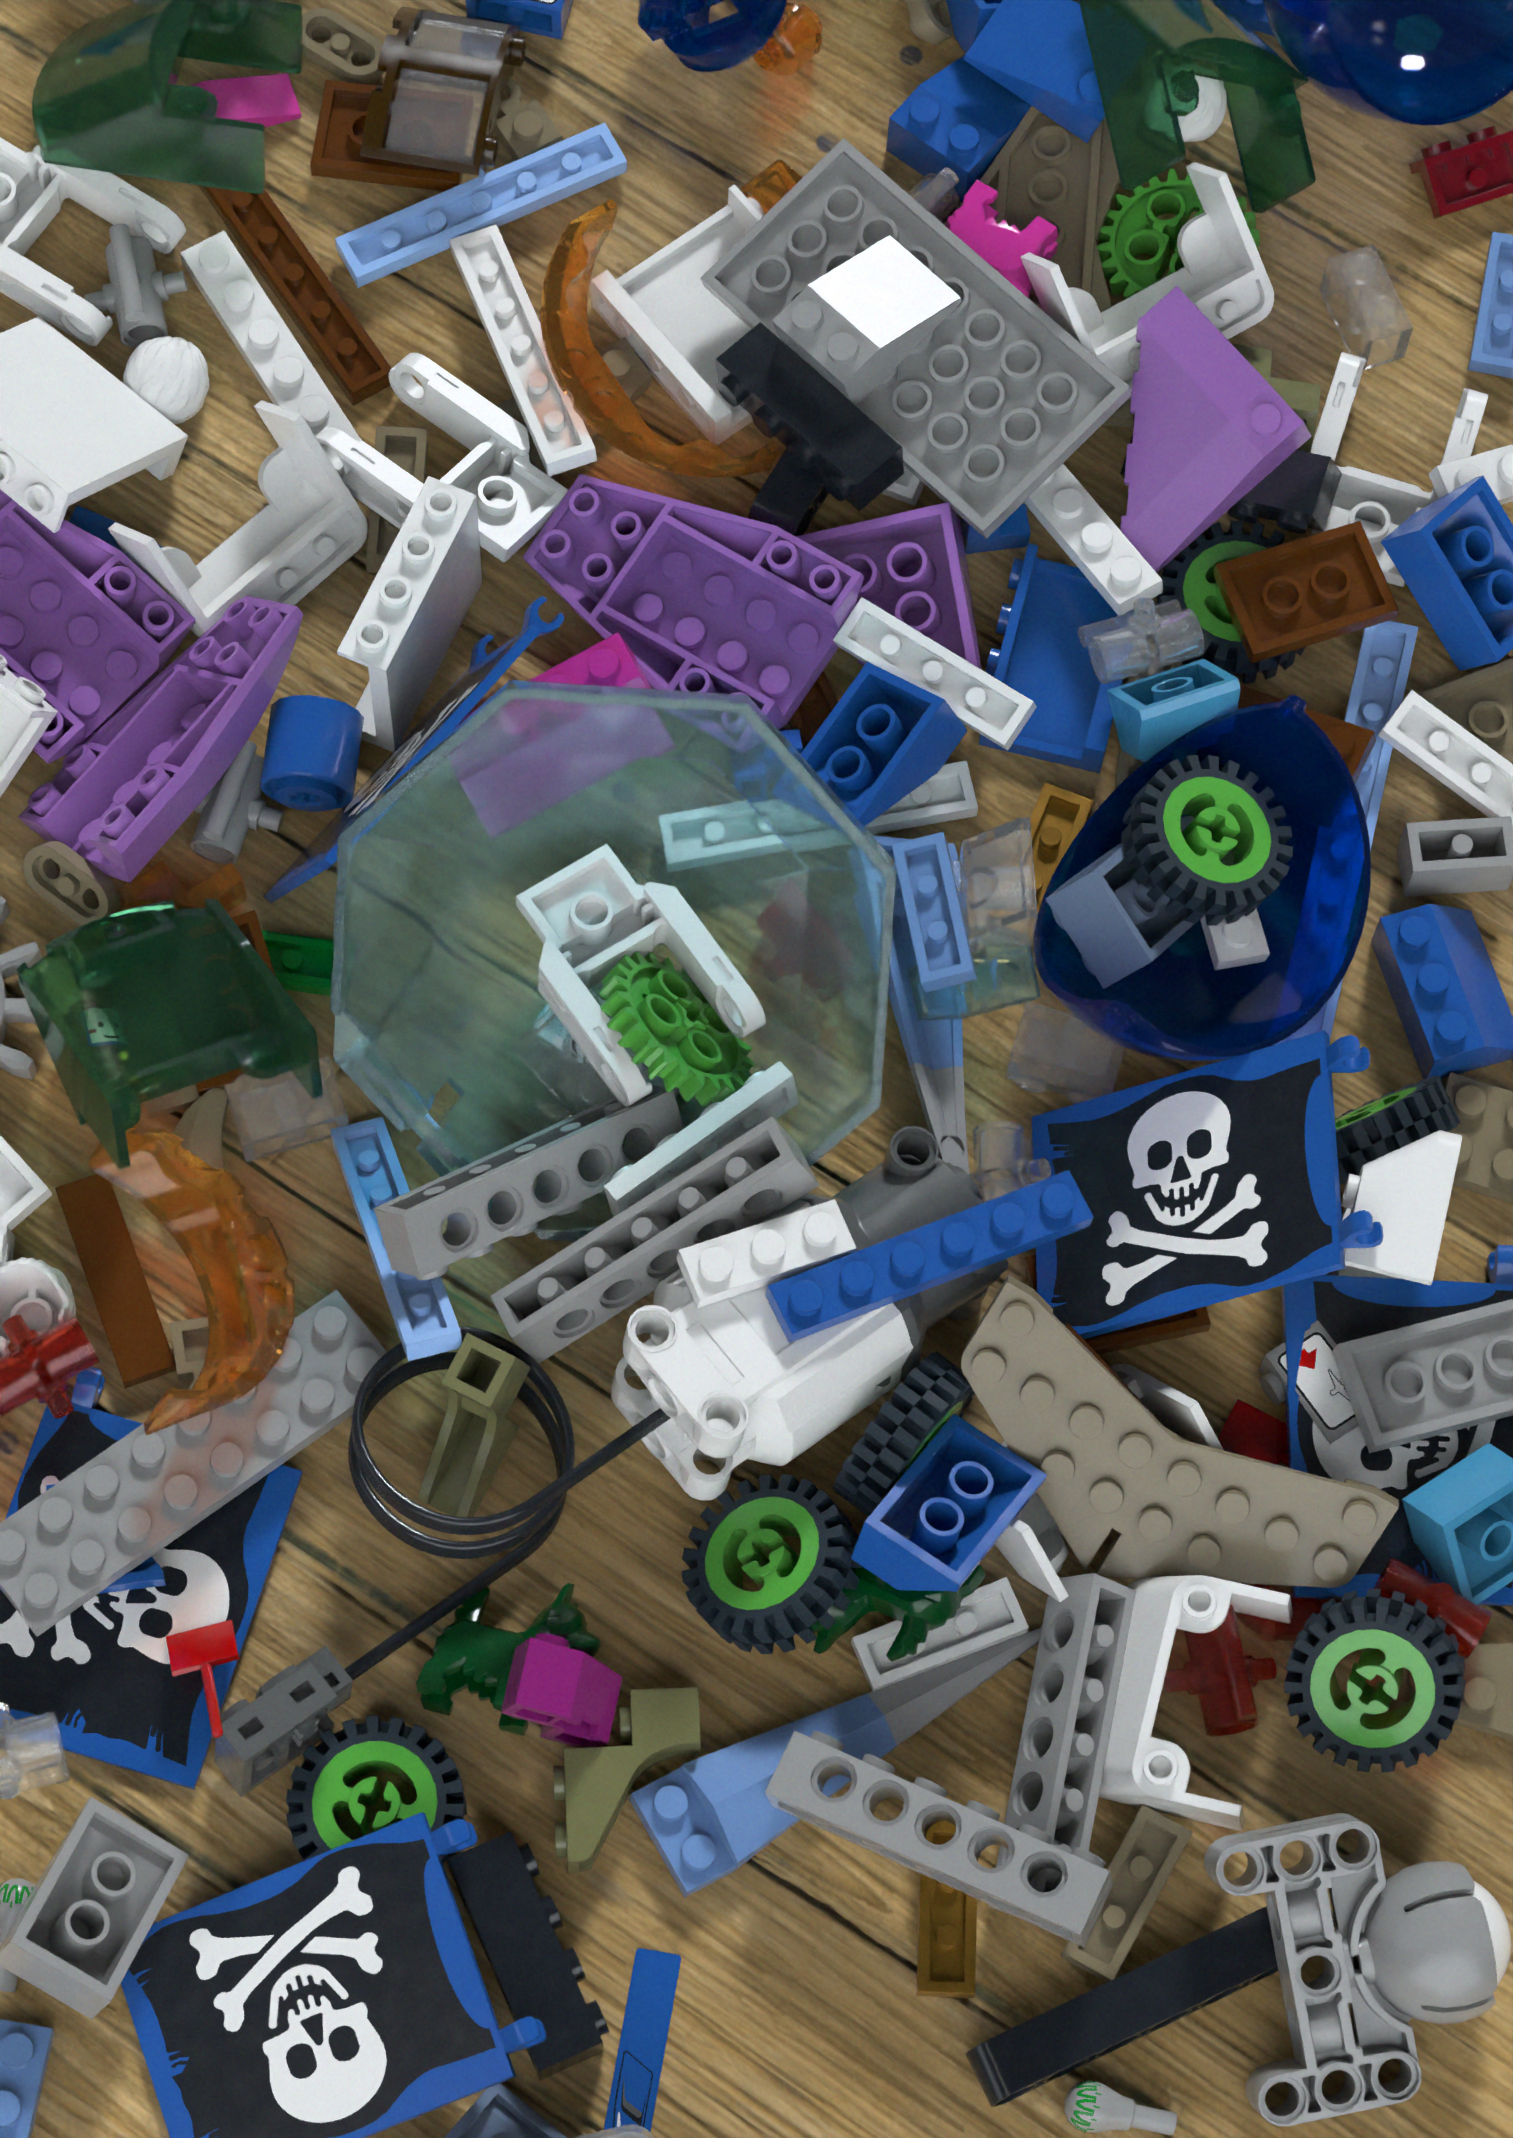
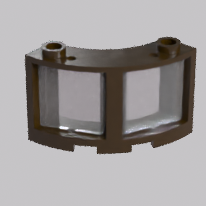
[360,6,526,176]

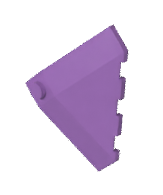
[1120,286,1312,573]
[796,502,981,669]

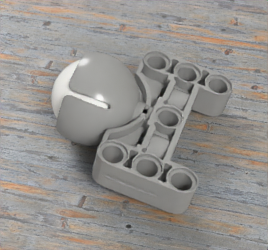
[1204,1813,1511,2126]

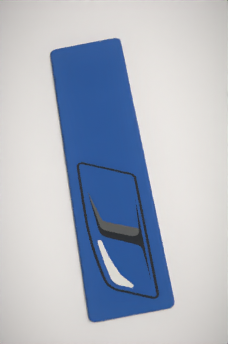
[604,1948,681,2132]

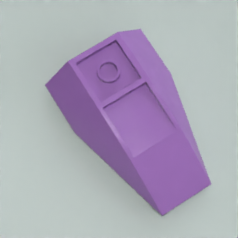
[523,474,864,748]
[0,489,196,764]
[19,595,303,883]

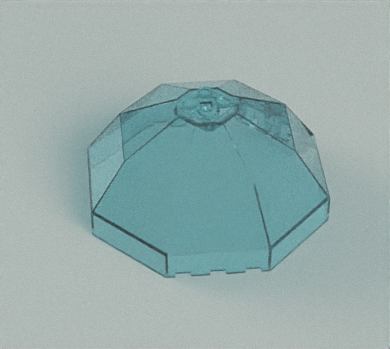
[330,680,897,1242]

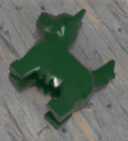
[811,1565,986,1662]
[416,1583,601,1736]

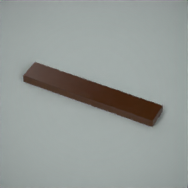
[195,152,392,406]

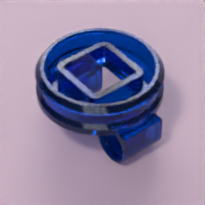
[638,0,787,72]

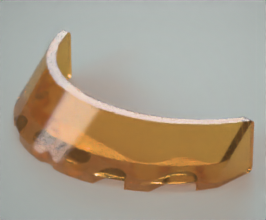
[540,199,779,478]
[89,1124,296,1435]

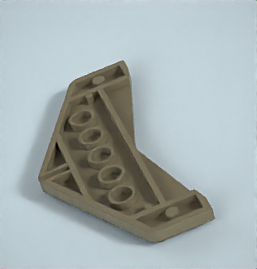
[980,55,1158,427]
[961,1275,1399,1588]

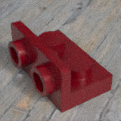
[1409,126,1513,219]

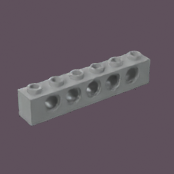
[374,1085,684,1280]
[491,1116,820,1363]
[989,1573,1136,1917]
[765,1731,1113,1947]

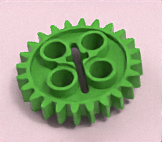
[1097,168,1260,300]
[599,951,754,1106]

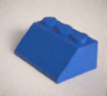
[1381,475,1513,671]
[1371,904,1513,1079]
[851,1414,1047,1591]

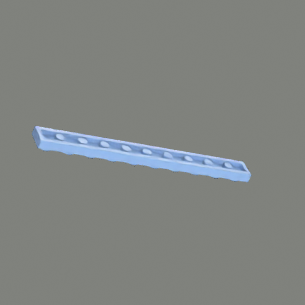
[1273,621,1418,1045]

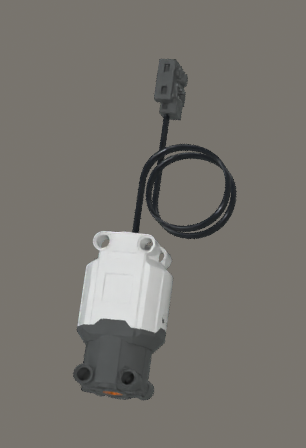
[214,1126,1008,1797]

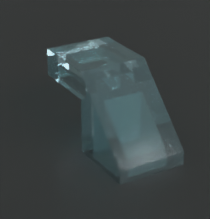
[908,946,1041,1020]

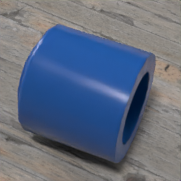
[260,695,364,812]

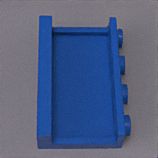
[978,543,1142,774]

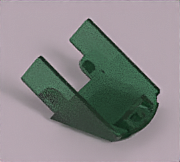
[32,0,303,194]
[1079,0,1316,213]
[17,899,323,1170]

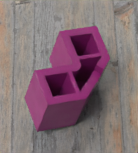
[501,1633,622,1748]

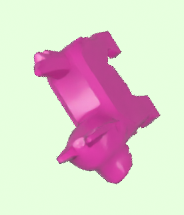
[945,180,1058,304]

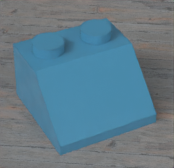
[1107,659,1241,762]
[1402,1443,1513,1612]

